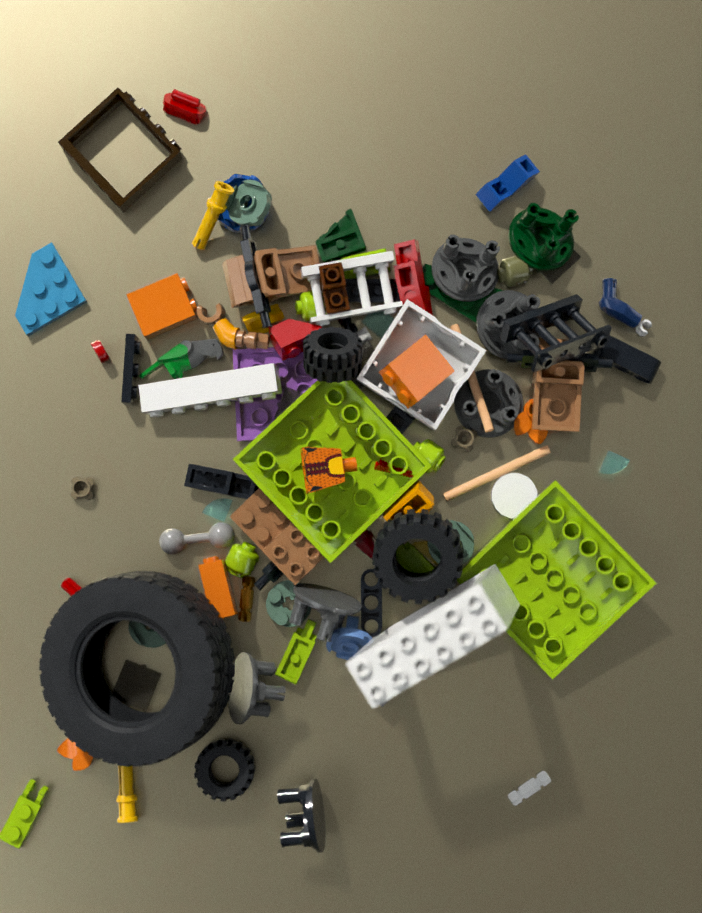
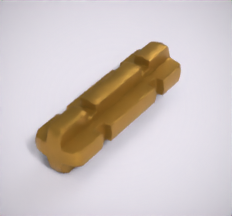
[238,576,255,622]

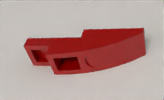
[393,239,433,315]

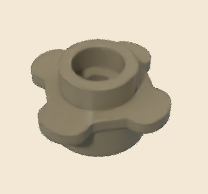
[451,426,477,452]
[70,477,94,500]

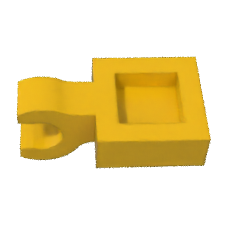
[241,304,285,334]

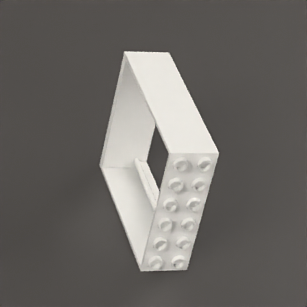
[345,564,520,709]

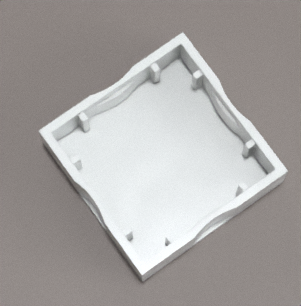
[356,299,486,430]

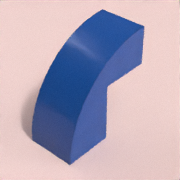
[475,154,540,212]

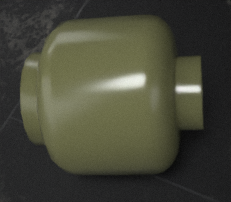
[497,255,533,287]

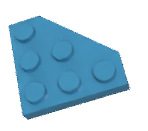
[15,242,87,336]

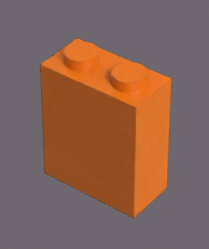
[126,273,197,340]
[379,334,455,409]
[198,556,238,618]

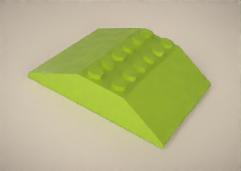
[232,380,431,563]
[457,480,657,679]

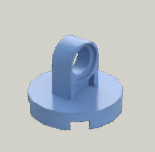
[326,615,373,660]

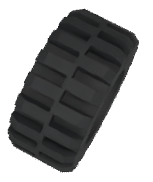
[372,509,463,604]

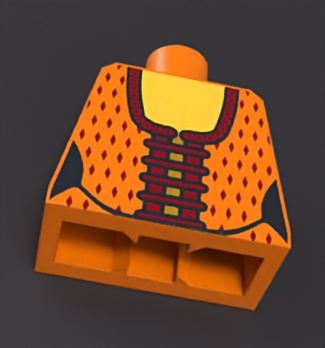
[300,447,357,494]

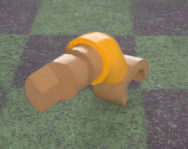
[197,303,270,349]

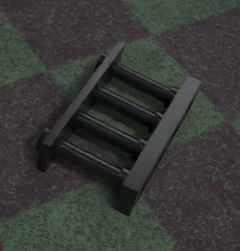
[500,294,612,372]

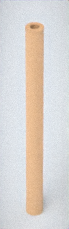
[450,324,494,433]
[443,445,551,502]

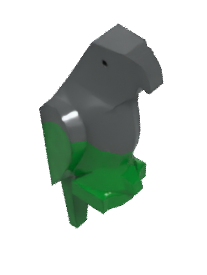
[139,339,224,379]

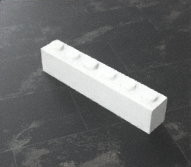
[138,363,282,418]

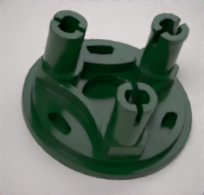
[508,203,579,271]

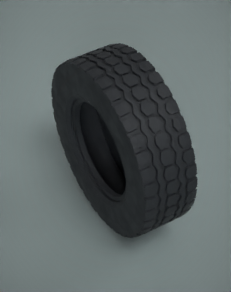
[39,571,235,767]

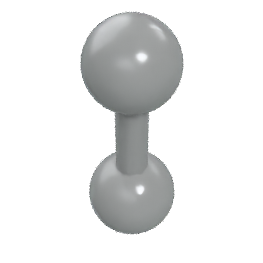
[159,522,235,555]

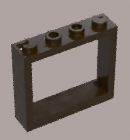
[58,87,183,213]

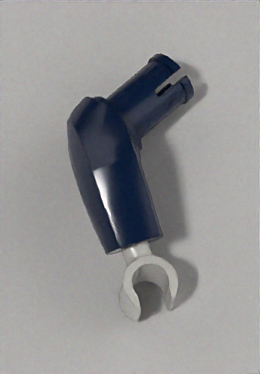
[598,278,652,336]

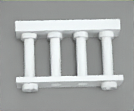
[300,251,403,327]

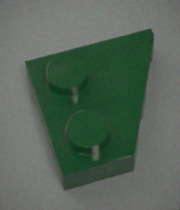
[315,209,366,263]

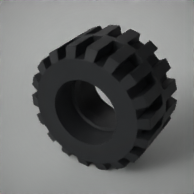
[303,327,362,383]
[194,738,256,802]

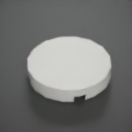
[491,473,537,519]

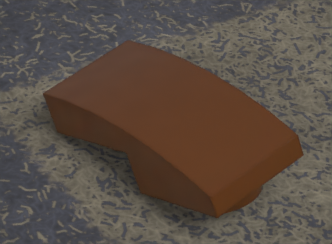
[319,262,350,315]

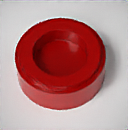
[91,340,109,364]

